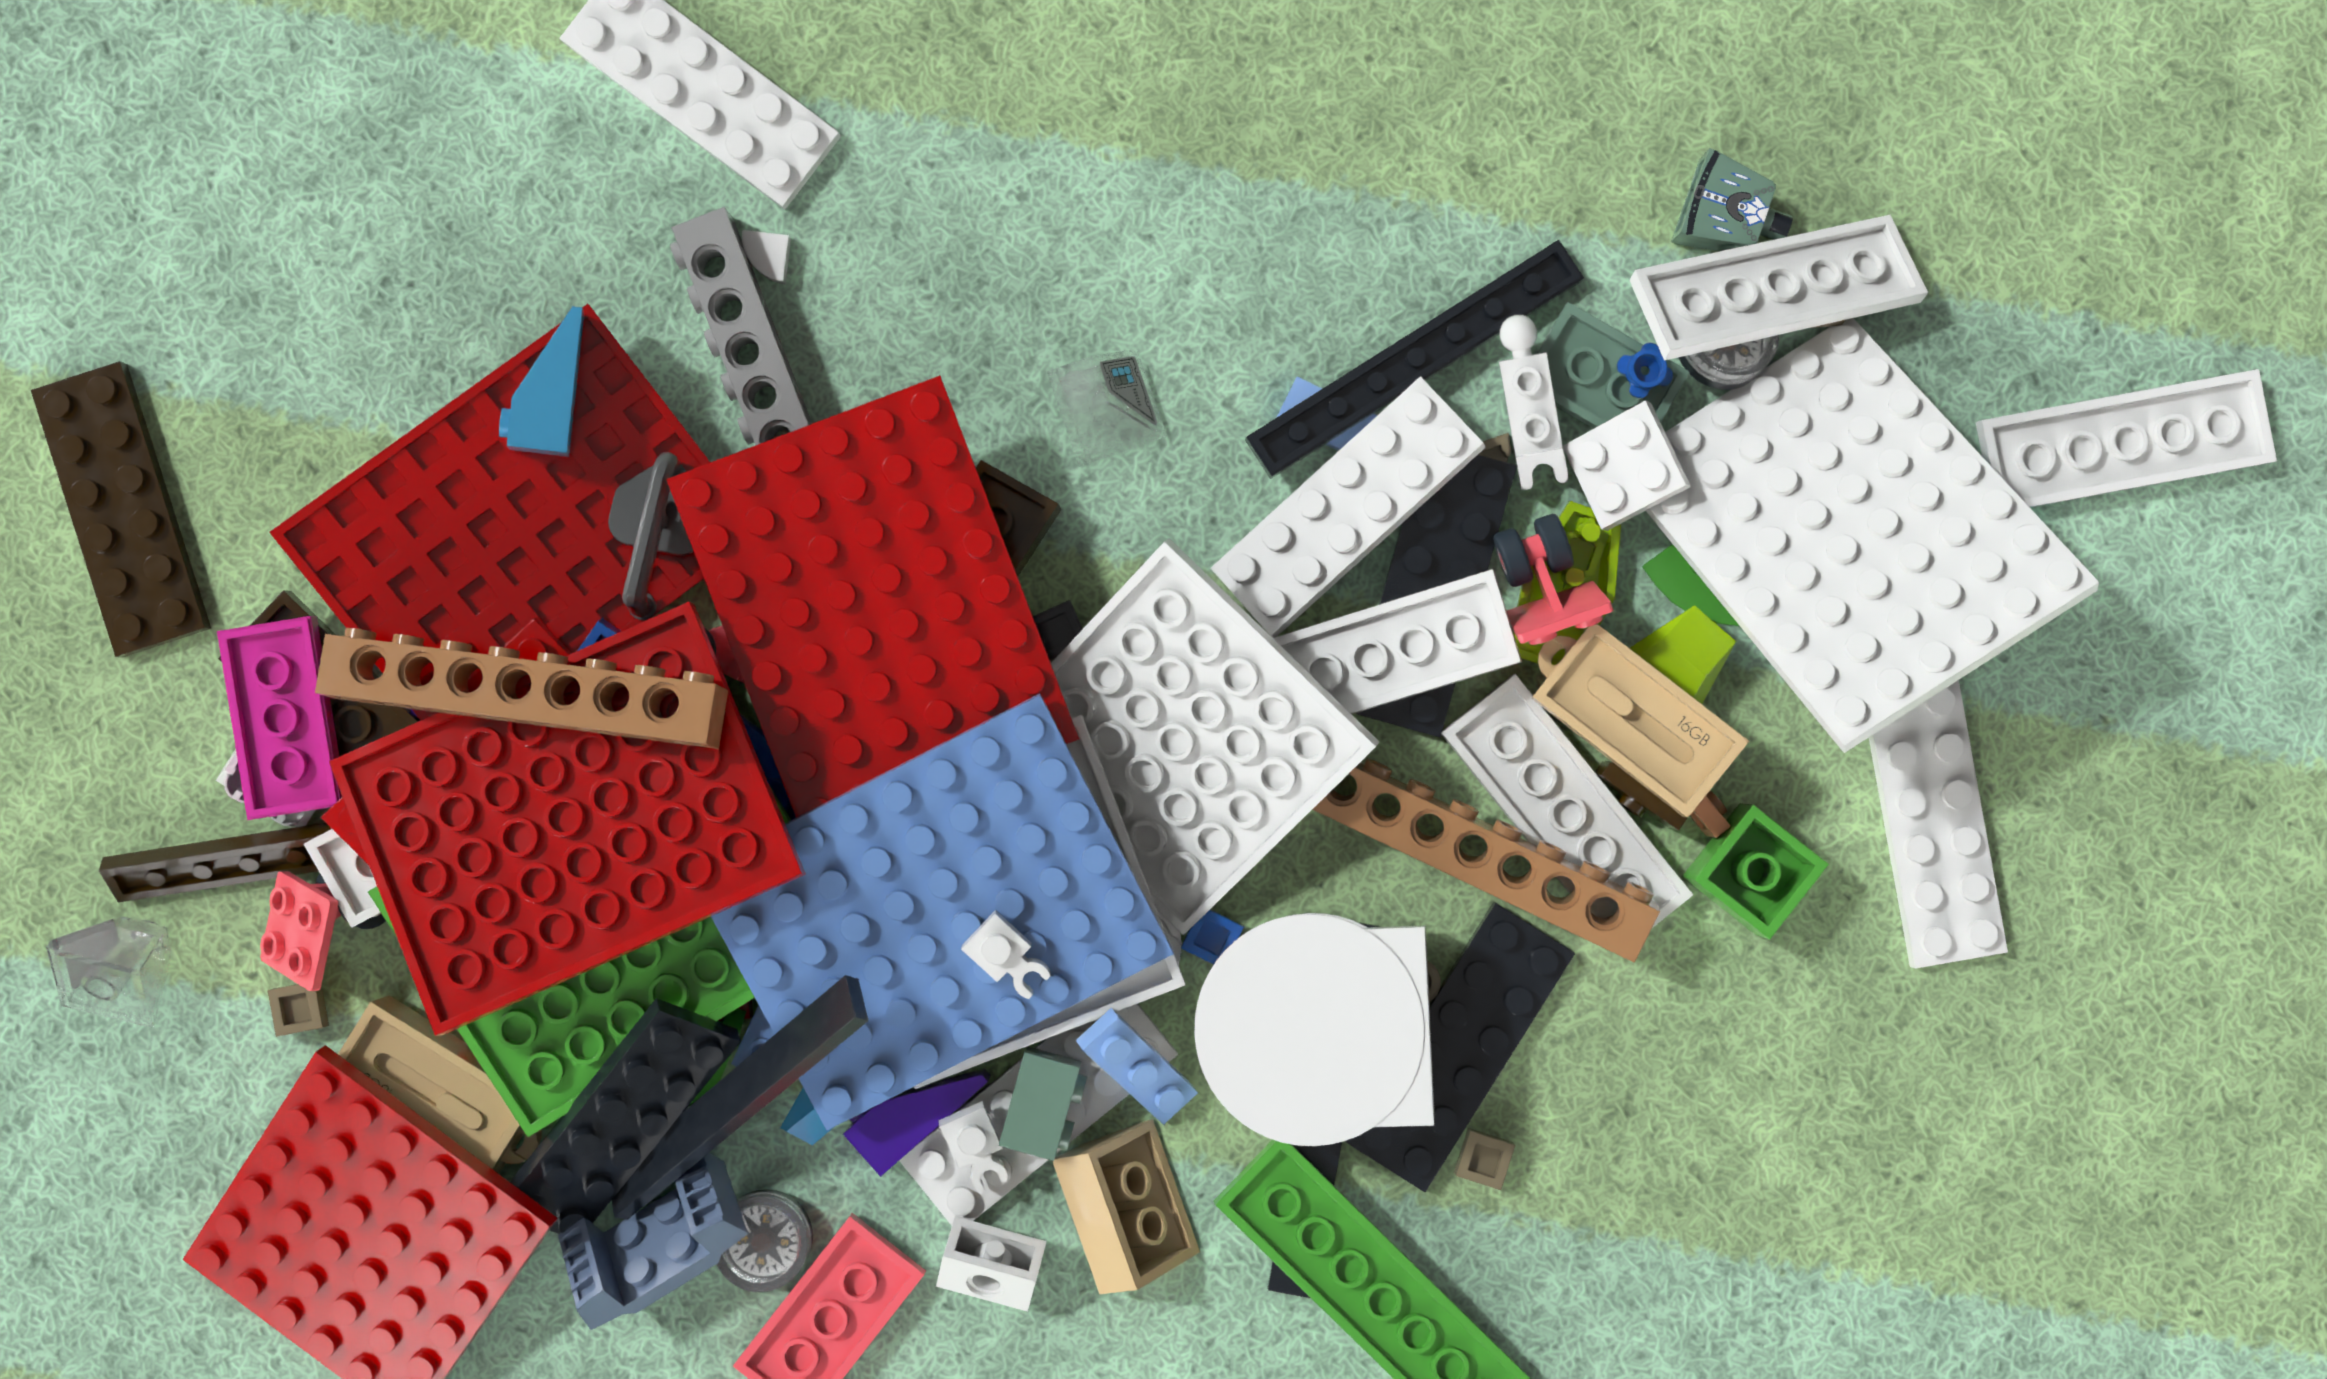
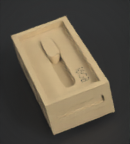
[1532,624,1749,818]
[338,995,542,1174]

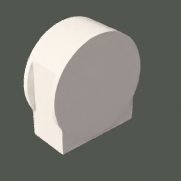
[1194,913,1435,1146]

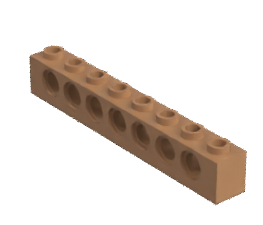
[315,628,728,749]
[1312,758,1660,963]

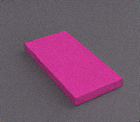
[217,616,342,820]

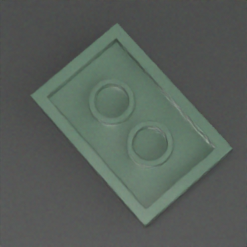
[1537,302,1690,429]

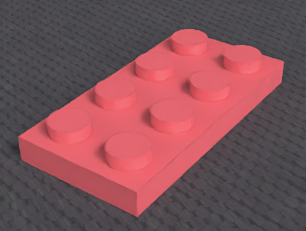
[733,1213,926,1379]

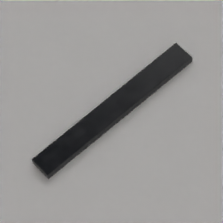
[1245,240,1584,479]
[612,975,869,1220]

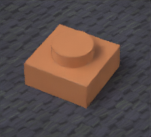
[1690,791,1731,838]

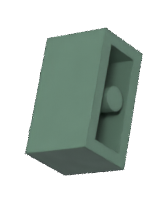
[998,1046,1088,1161]

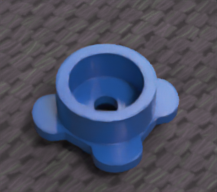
[1617,343,1673,399]

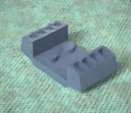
[558,1153,748,1330]

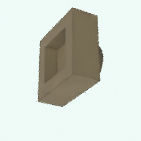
[267,984,329,1037]
[1454,1128,1515,1190]

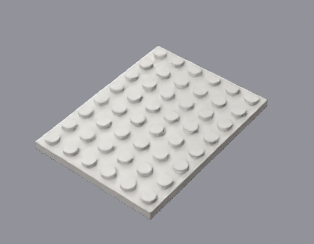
[1646,318,2099,753]

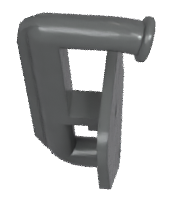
[608,452,694,620]

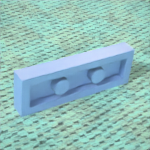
[1076,1008,1198,1125]

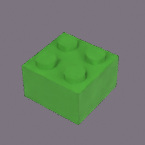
[1682,803,1829,940]

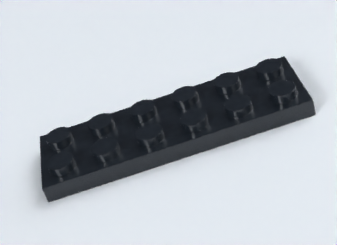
[1354,455,1517,737]
[1345,902,1575,1192]
[510,998,741,1234]

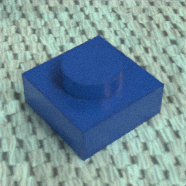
[1181,909,1244,965]

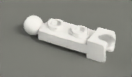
[1499,315,1568,490]

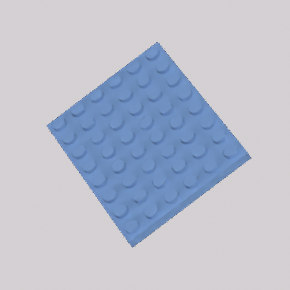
[711,694,1174,1130]

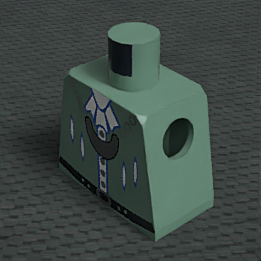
[1671,148,1793,251]

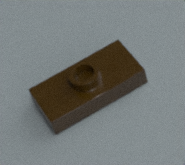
[1595,761,1687,831]

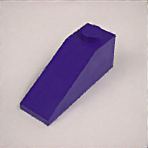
[843,1068,991,1177]

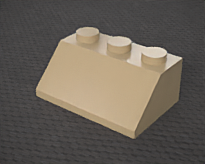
[1052,1119,1200,1294]

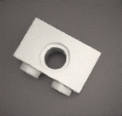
[936,1216,1047,1312]

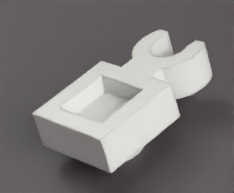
[961,910,1050,999]
[939,1101,1008,1194]

